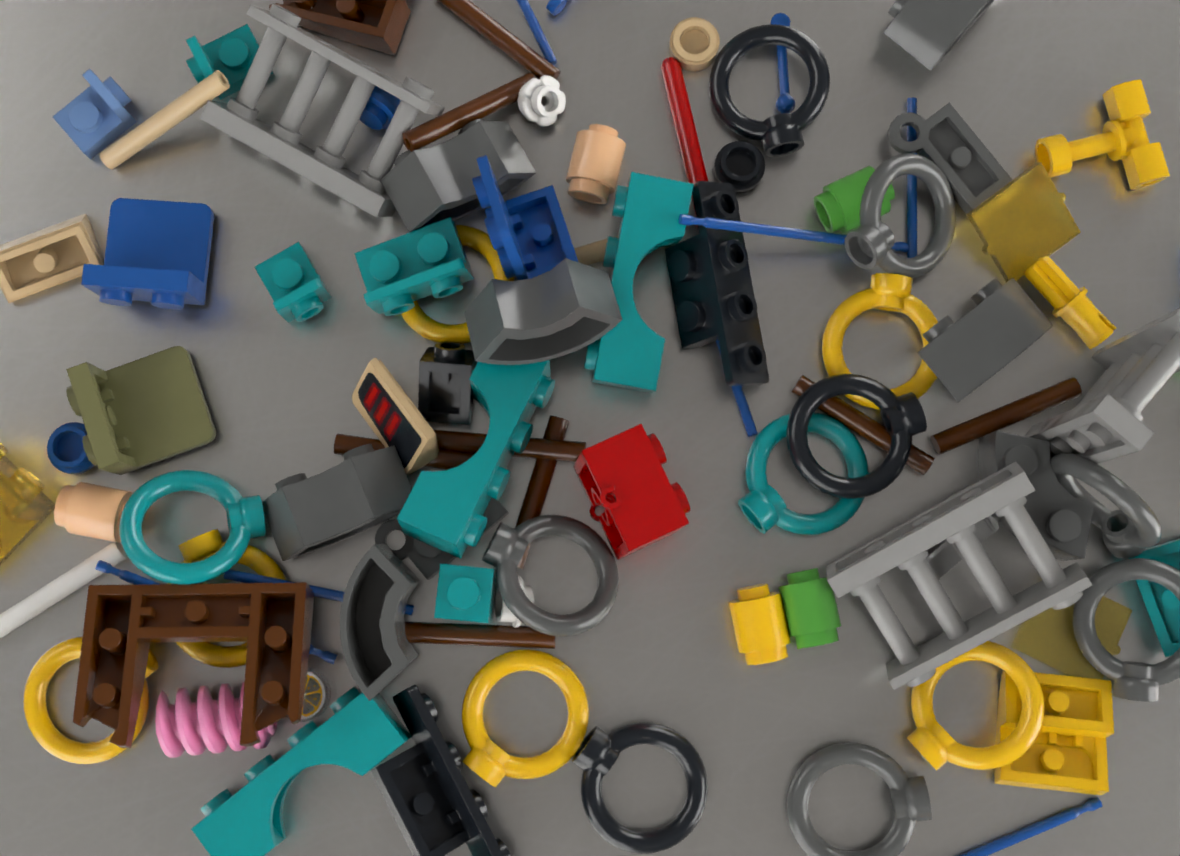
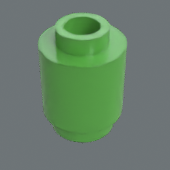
[814,166,895,233]
[778,568,841,649]

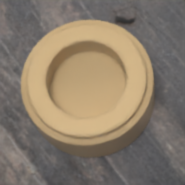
[669,17,720,72]

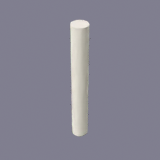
[0,542,128,639]

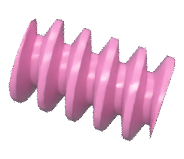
[155,682,278,758]

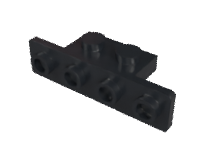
[665,181,769,386]
[370,685,511,856]

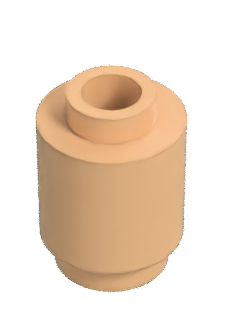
[566,124,626,204]
[54,482,133,543]

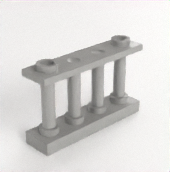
[200,3,445,217]
[1025,307,1180,464]
[826,461,1093,690]

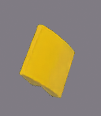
[994,670,1114,795]

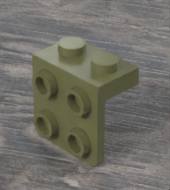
[66,346,216,475]

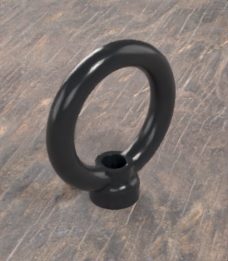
[709,24,830,157]
[786,374,927,499]
[572,723,708,854]

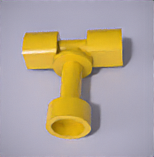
[1035,79,1170,190]

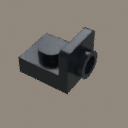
[418,341,478,425]

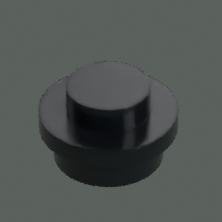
[714,141,765,192]

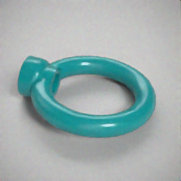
[738,412,869,535]
[119,470,266,585]

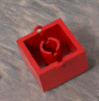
[573,424,691,560]

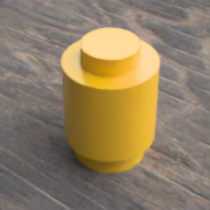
[728,583,791,665]

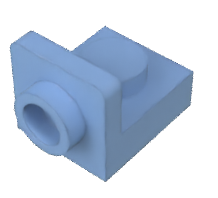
[53,69,137,159]

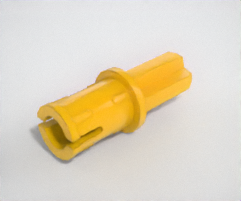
[1025,256,1116,349]

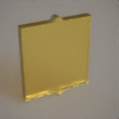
[967,162,1081,283]
[1010,579,1133,679]

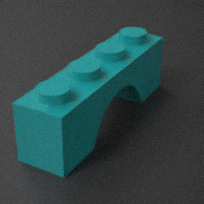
[584,172,694,393]
[397,360,555,559]
[191,686,412,856]

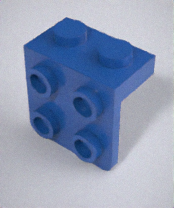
[472,155,578,280]
[81,198,214,310]

